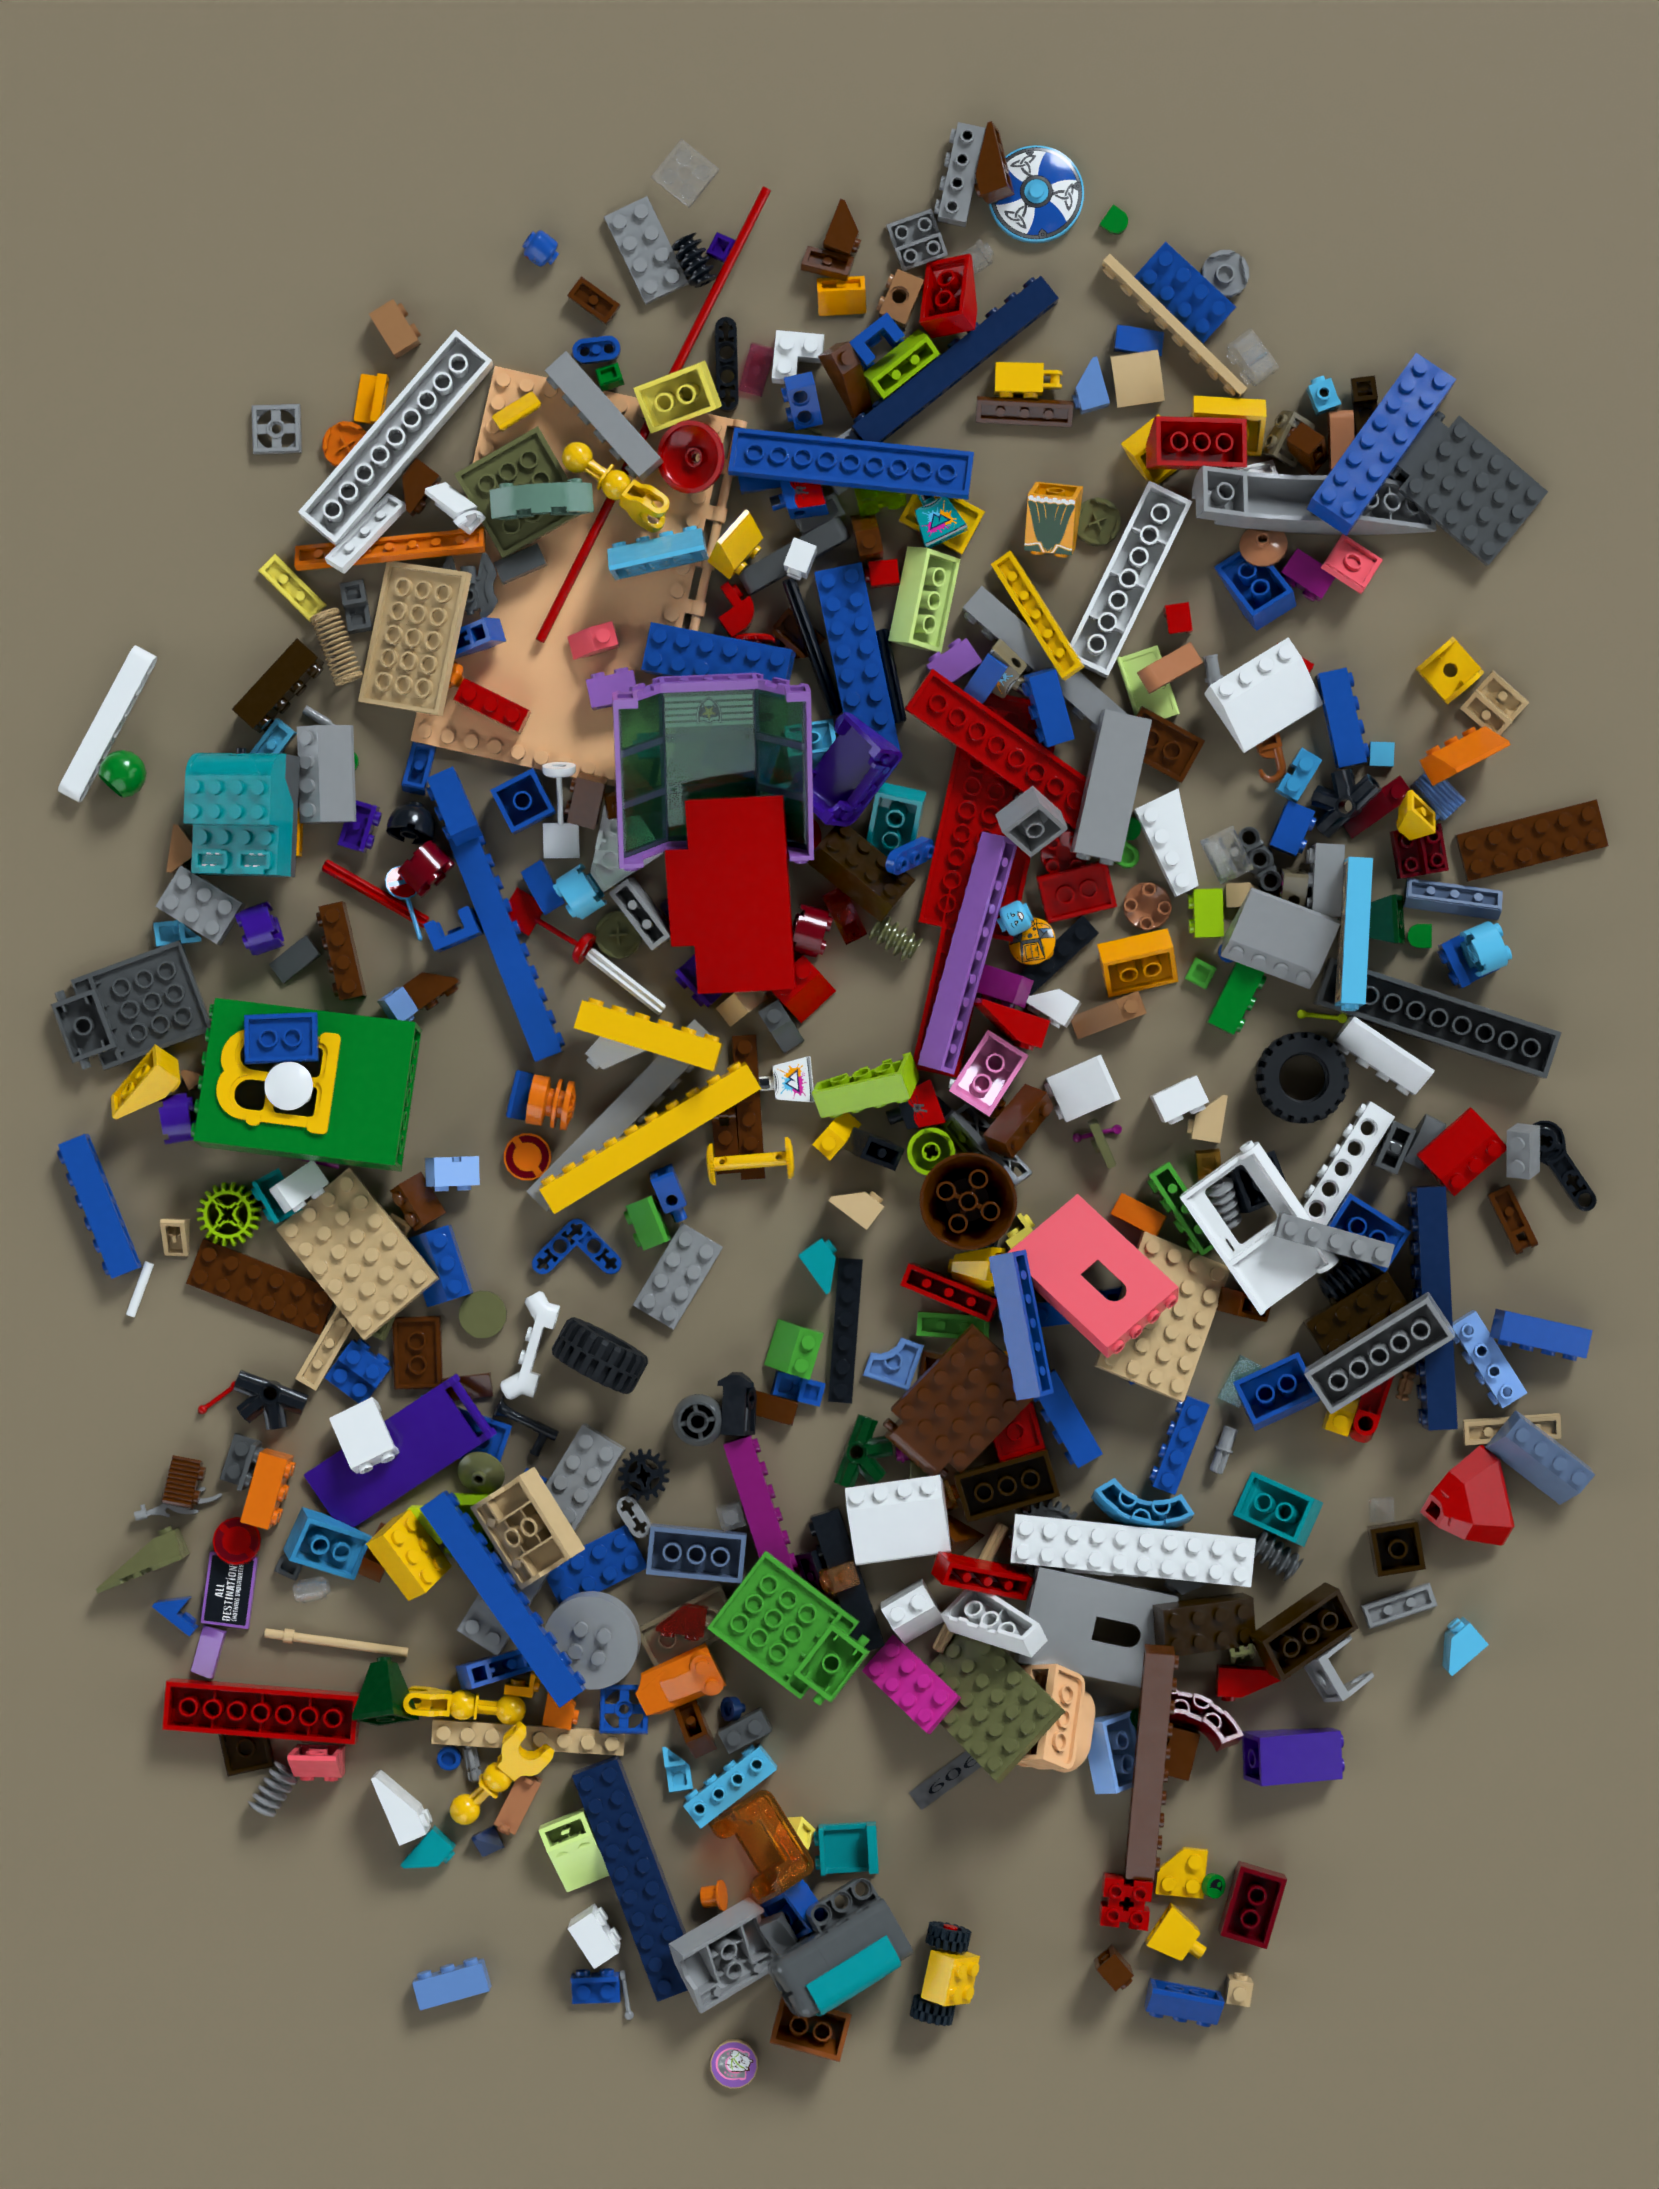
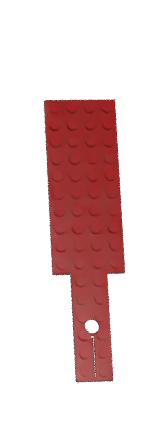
[913,693,1055,1078]

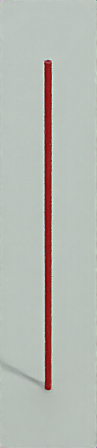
[536,186,771,643]

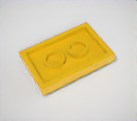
[899,494,985,555]

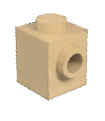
[1224,1972,1254,2007]

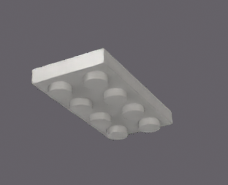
[604,196,689,305]
[633,1223,723,1330]

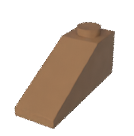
[1071,991,1147,1039]

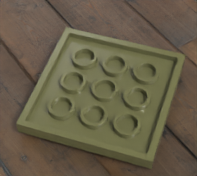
[454,426,579,559]

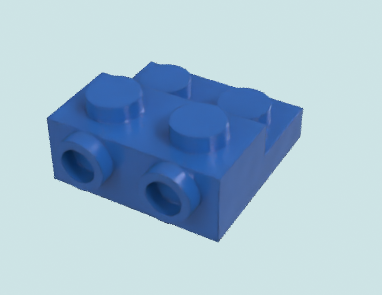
[324,1338,392,1404]

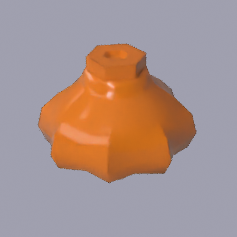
[448,661,463,689]

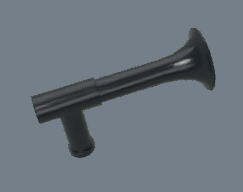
[492,1396,559,1457]

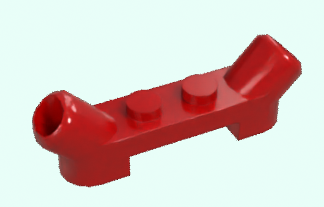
[1349,1375,1395,1443]

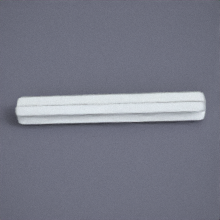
[586,948,666,1015]

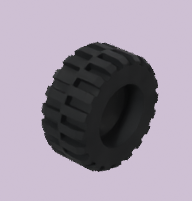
[1255,1032,1349,1124]
[552,1317,648,1394]

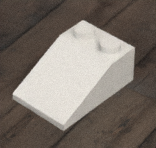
[371,1769,433,1846]

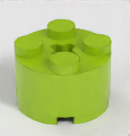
[907,1127,955,1175]

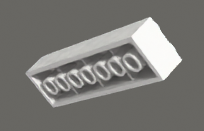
[1070,481,1193,679]

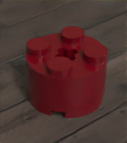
[398,840,455,898]
[792,904,833,958]

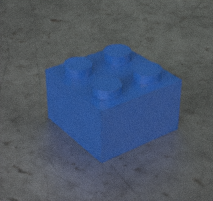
[490,768,557,835]

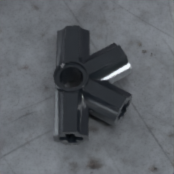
[1311,769,1382,838]
[233,1370,309,1430]

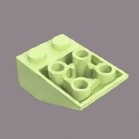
[538,1808,609,1892]

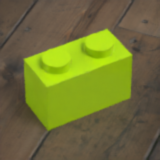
[1188,888,1224,938]

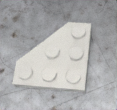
[590,805,664,893]

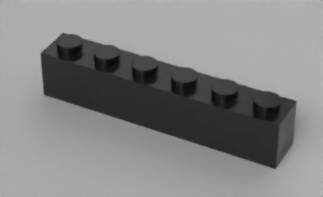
[808,1506,885,1651]

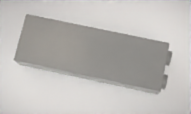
[1070,709,1152,866]

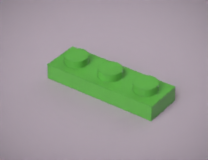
[916,1311,990,1339]

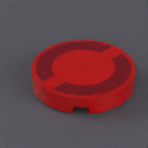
[213,1517,261,1565]

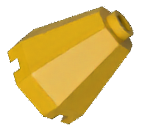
[948,1247,1006,1296]

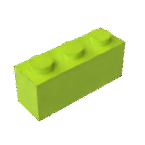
[864,329,940,399]

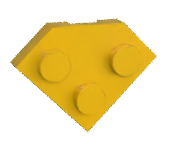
[1155,1847,1208,1899]

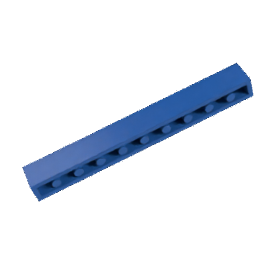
[448,833,565,1062]
[420,1490,586,1708]

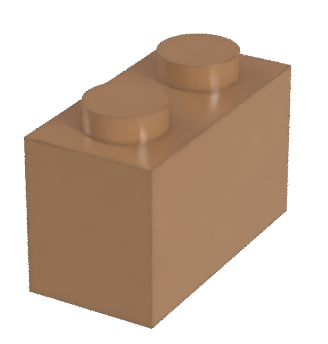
[369,299,421,359]

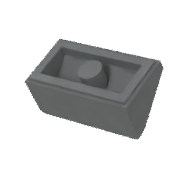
[493,543,547,585]

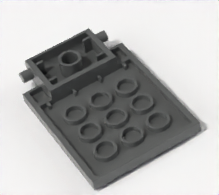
[1389,411,1548,566]
[51,940,211,1071]

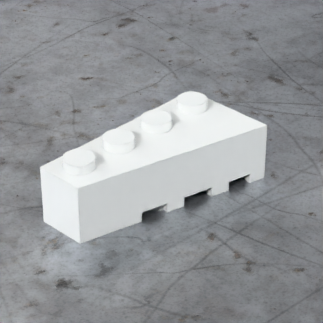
[1133,788,1199,897]
[941,1589,1048,1658]

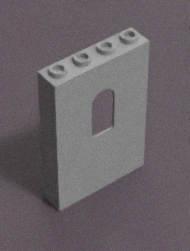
[1014,1565,1179,1687]

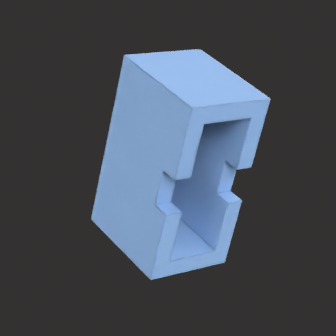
[425,1156,480,1191]

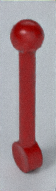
[198,1381,236,1414]

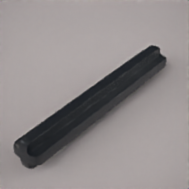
[876,629,907,723]

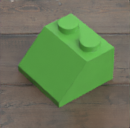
[624,1195,671,1251]
[764,1319,824,1380]

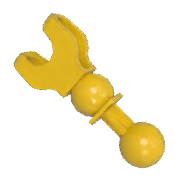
[562,442,670,533]
[403,1686,526,1725]
[450,1722,554,1825]

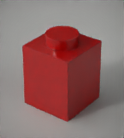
[864,559,900,589]

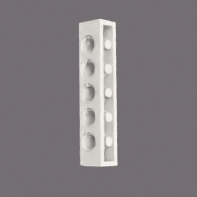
[1302,1101,1395,1225]

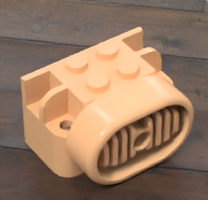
[1017,1664,1095,1773]

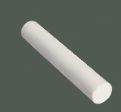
[126,1261,154,1317]

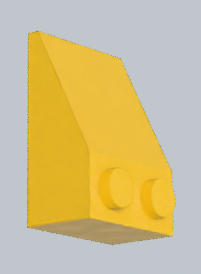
[111,1044,181,1120]

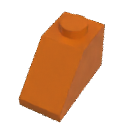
[542,1692,580,1730]

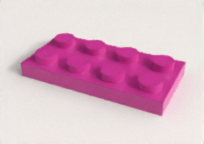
[862,1635,961,1734]

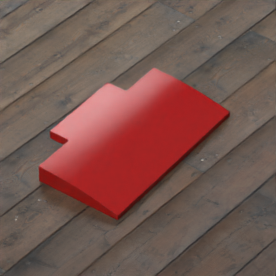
[665,795,796,994]

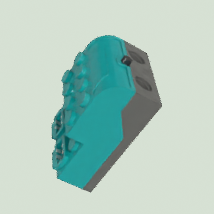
[183,748,300,877]

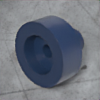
[720,1696,746,1721]

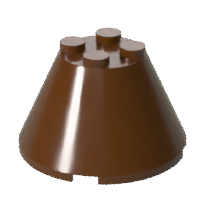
[920,1153,1017,1250]

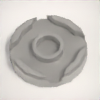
[1201,250,1249,299]

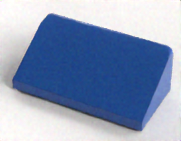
[506,1070,534,1120]

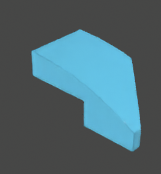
[662,1747,694,1793]

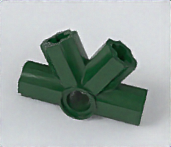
[833,1414,893,1488]

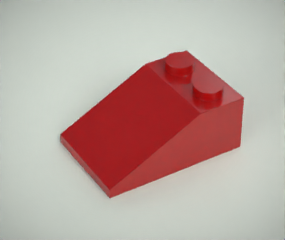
[919,253,977,338]
[973,997,1050,1051]

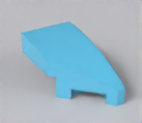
[153,920,201,947]

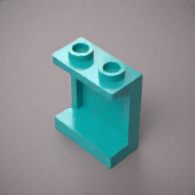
[814,1821,879,1876]

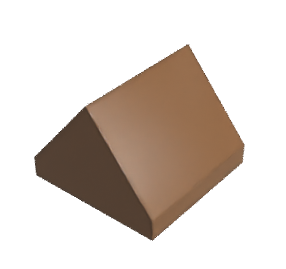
[180,1070,203,1091]

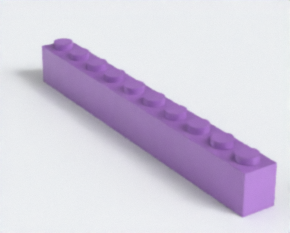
[918,832,1017,1074]

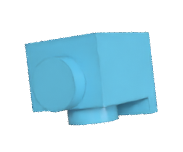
[1306,376,1341,416]

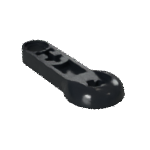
[1533,1121,1597,1211]

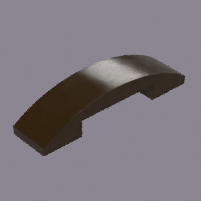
[1350,375,1378,436]

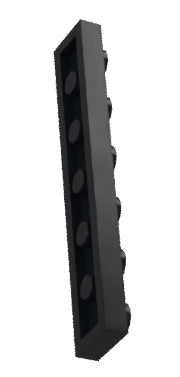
[828,1258,863,1404]

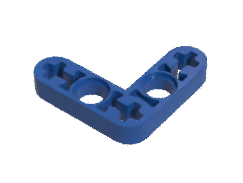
[532,1218,622,1274]

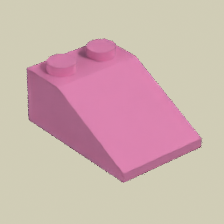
[949,1030,1028,1117]

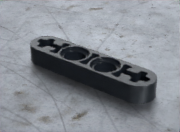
[715,317,739,412]

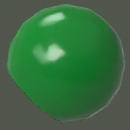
[98,750,147,798]

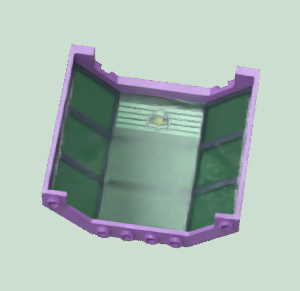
[612,673,814,871]

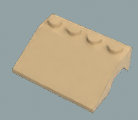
[470,1467,585,1590]

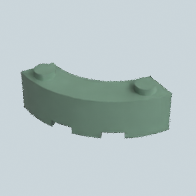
[489,478,594,520]

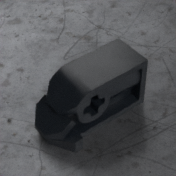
[717,1372,757,1436]

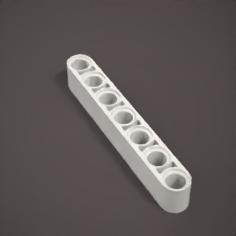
[58,645,157,803]

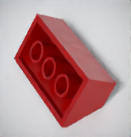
[1146,416,1247,470]

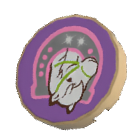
[710,2039,758,2089]

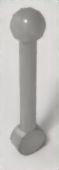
[620,1970,634,2020]

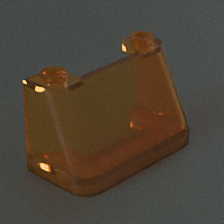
[708,1790,814,1905]

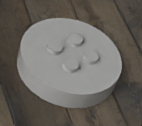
[544,1591,641,1690]

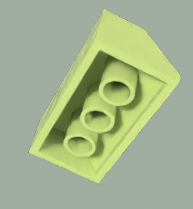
[888,546,961,653]

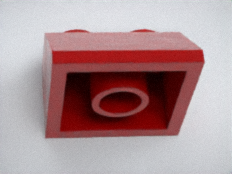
[771,955,836,1023]

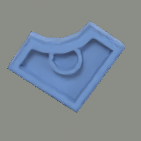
[863,1337,924,1390]

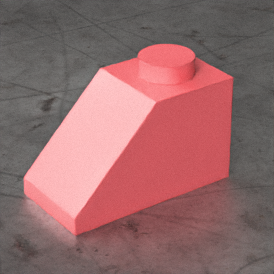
[567,621,620,660]

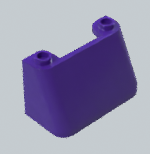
[789,712,903,827]

